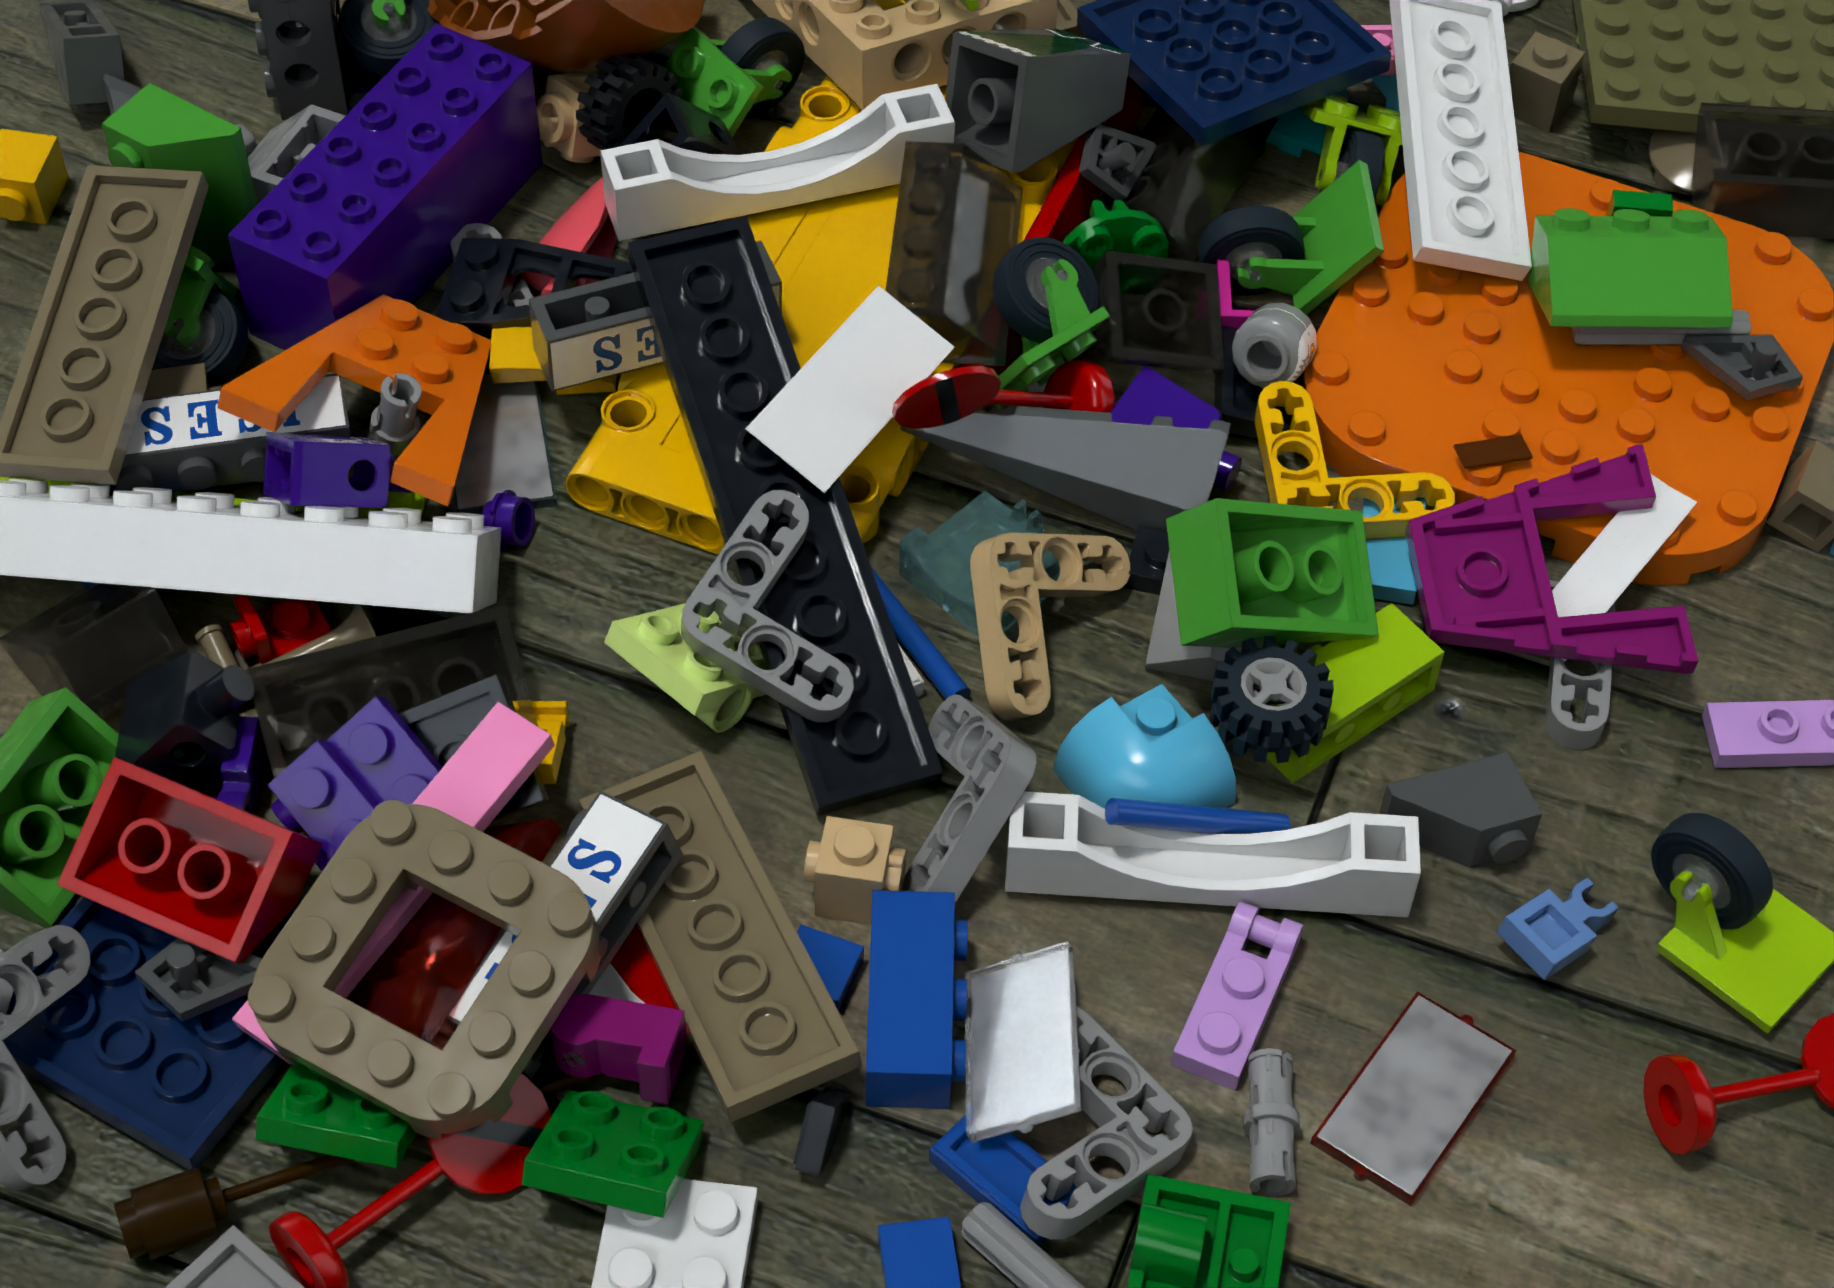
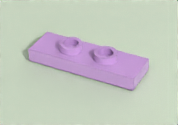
[1702,700,1834,768]

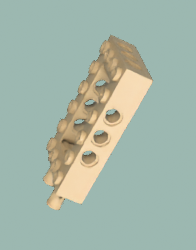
[752,0,1057,110]

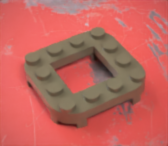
[248,800,601,1139]

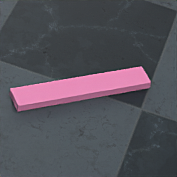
[232,702,555,1065]

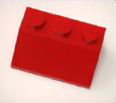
[57,757,323,964]

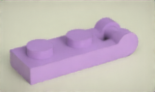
[1171,901,1304,1091]

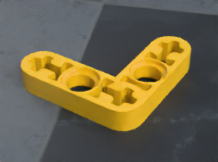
[1255,381,1455,539]

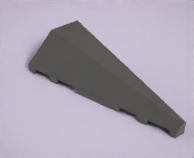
[900,406,1230,532]

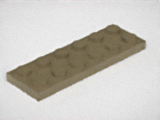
[0,165,209,485]
[579,751,862,1123]

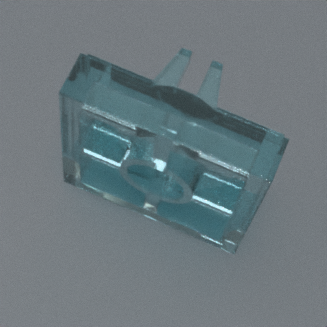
[899,490,1060,637]

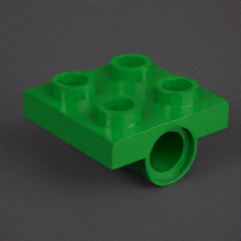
[256,1063,417,1168]
[522,1090,704,1218]
[1127,1174,1291,1288]

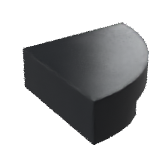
[793,1087,850,1176]

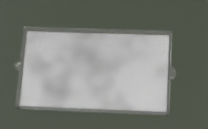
[965,941,1081,1143]

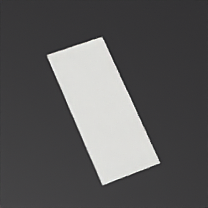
[745,286,954,493]

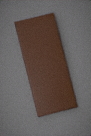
[1453,435,1533,469]

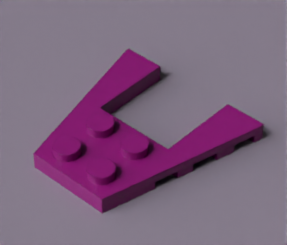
[1406,444,1699,674]

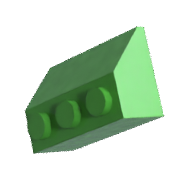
[101,83,257,269]
[1528,208,1733,328]
[0,687,119,928]

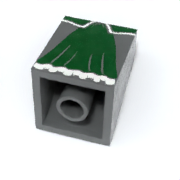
[945,29,1131,172]

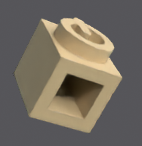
[537,71,624,163]
[804,816,907,924]

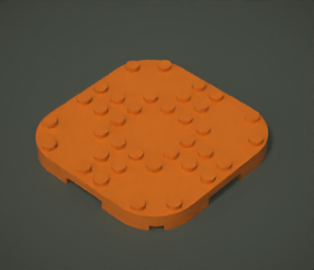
[1302,151,1834,586]

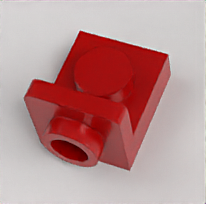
[229,595,331,664]

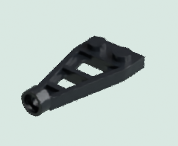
[435,238,633,339]

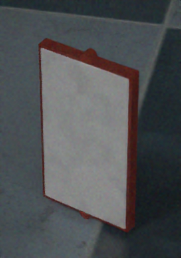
[1310,991,1517,1206]

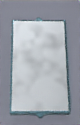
[453,368,557,515]

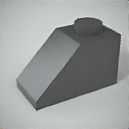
[1379,751,1542,868]

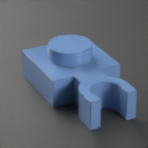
[1496,877,1619,981]

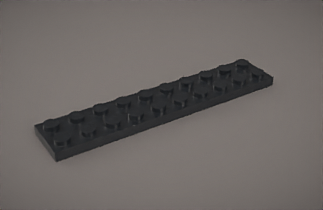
[627,216,944,816]

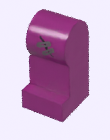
[550,994,688,1105]

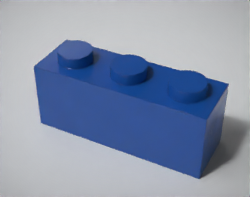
[865,890,968,1109]

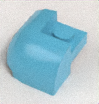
[1053,684,1236,809]

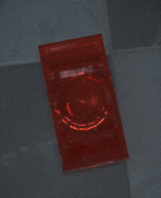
[346,818,562,1044]

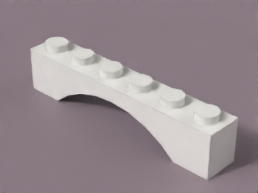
[600,84,955,241]
[1005,791,1421,917]

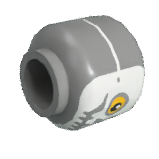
[1232,303,1317,388]

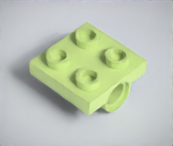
[604,603,767,733]

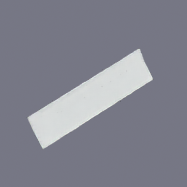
[1552,473,1697,661]

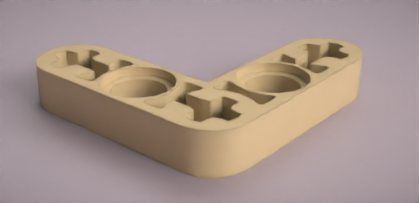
[970,532,1130,721]

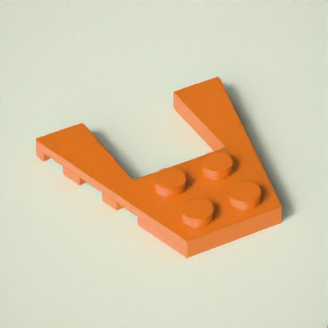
[217,294,491,507]

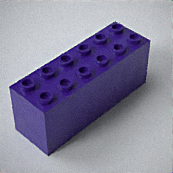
[228,24,543,350]

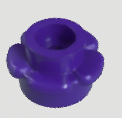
[482,490,535,551]

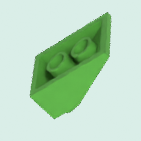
[1166,498,1379,648]

